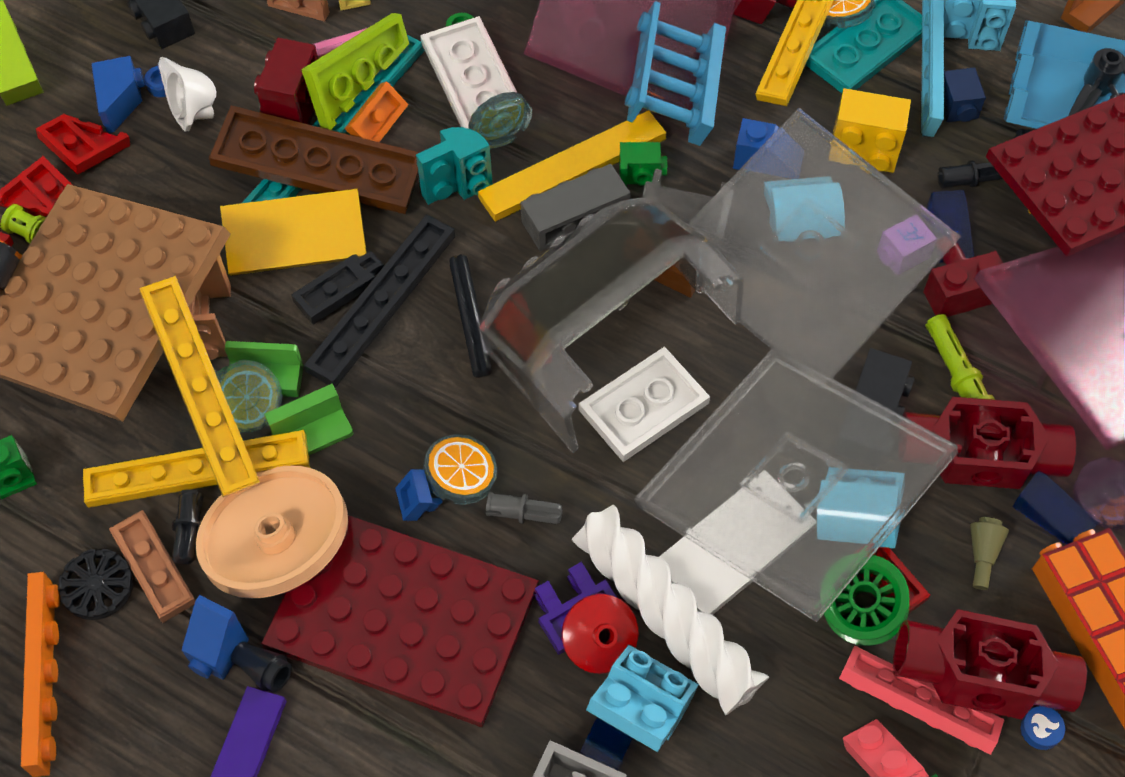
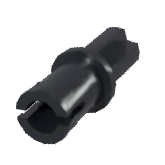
[938,160,1003,189]
[171,489,204,565]

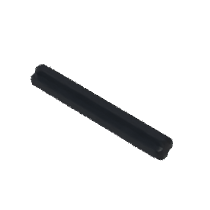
[449,254,492,378]

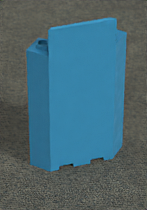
[1004,20,1125,129]

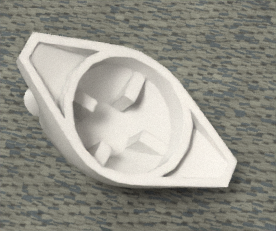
[158,57,216,132]

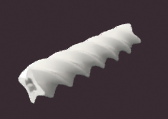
[572,504,769,715]

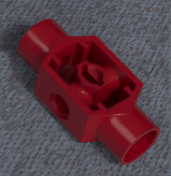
[898,397,1076,489]
[893,609,1087,719]

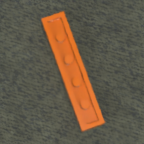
[21,572,60,777]

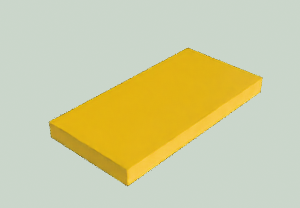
[220,189,367,276]

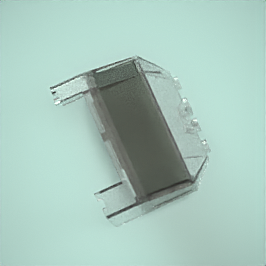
[479,196,744,453]

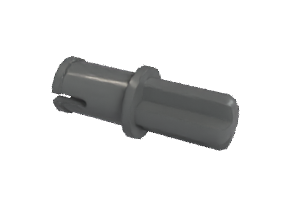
[486,492,563,524]

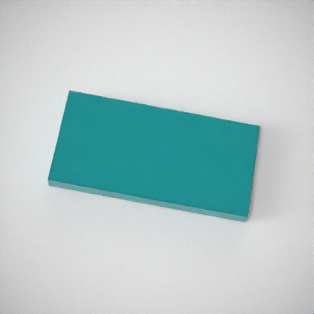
[806,0,922,93]

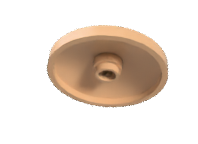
[196,466,348,598]

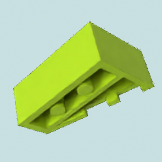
[0,0,44,106]

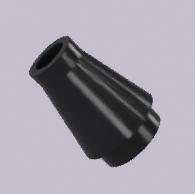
[231,641,292,692]

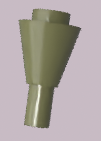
[970,517,1009,590]

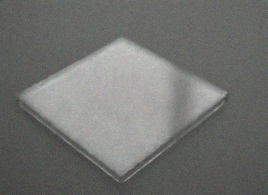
[661,108,961,391]
[634,347,958,622]

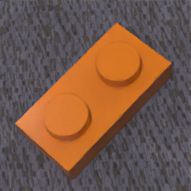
[344,81,409,142]

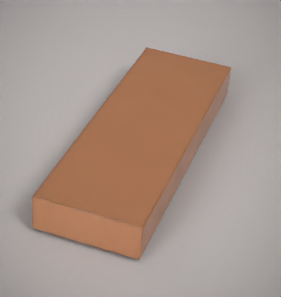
[109,510,196,623]

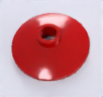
[562,594,639,674]

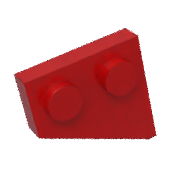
[36,114,130,175]
[0,156,72,217]

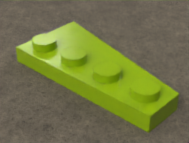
[301,13,409,130]

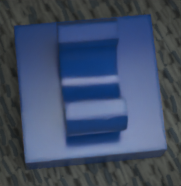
[395,469,443,521]

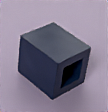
[944,67,986,122]

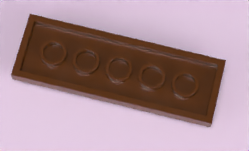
[209,105,420,214]

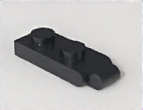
[291,251,385,325]

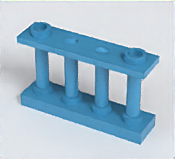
[625,1,726,146]

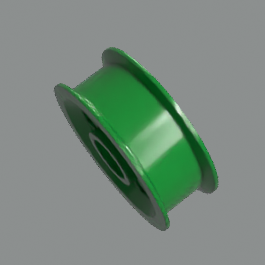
[821,554,909,646]

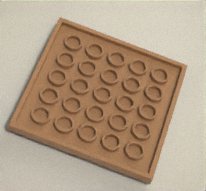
[0,184,231,422]

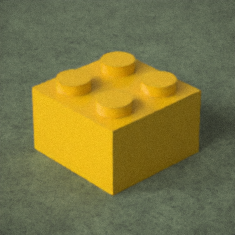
[828,88,911,173]

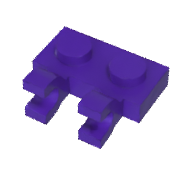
[534,561,616,655]

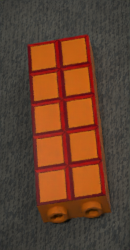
[1032,528,1125,729]

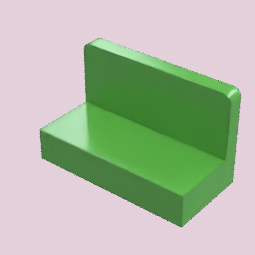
[224,341,304,397]
[264,384,353,455]

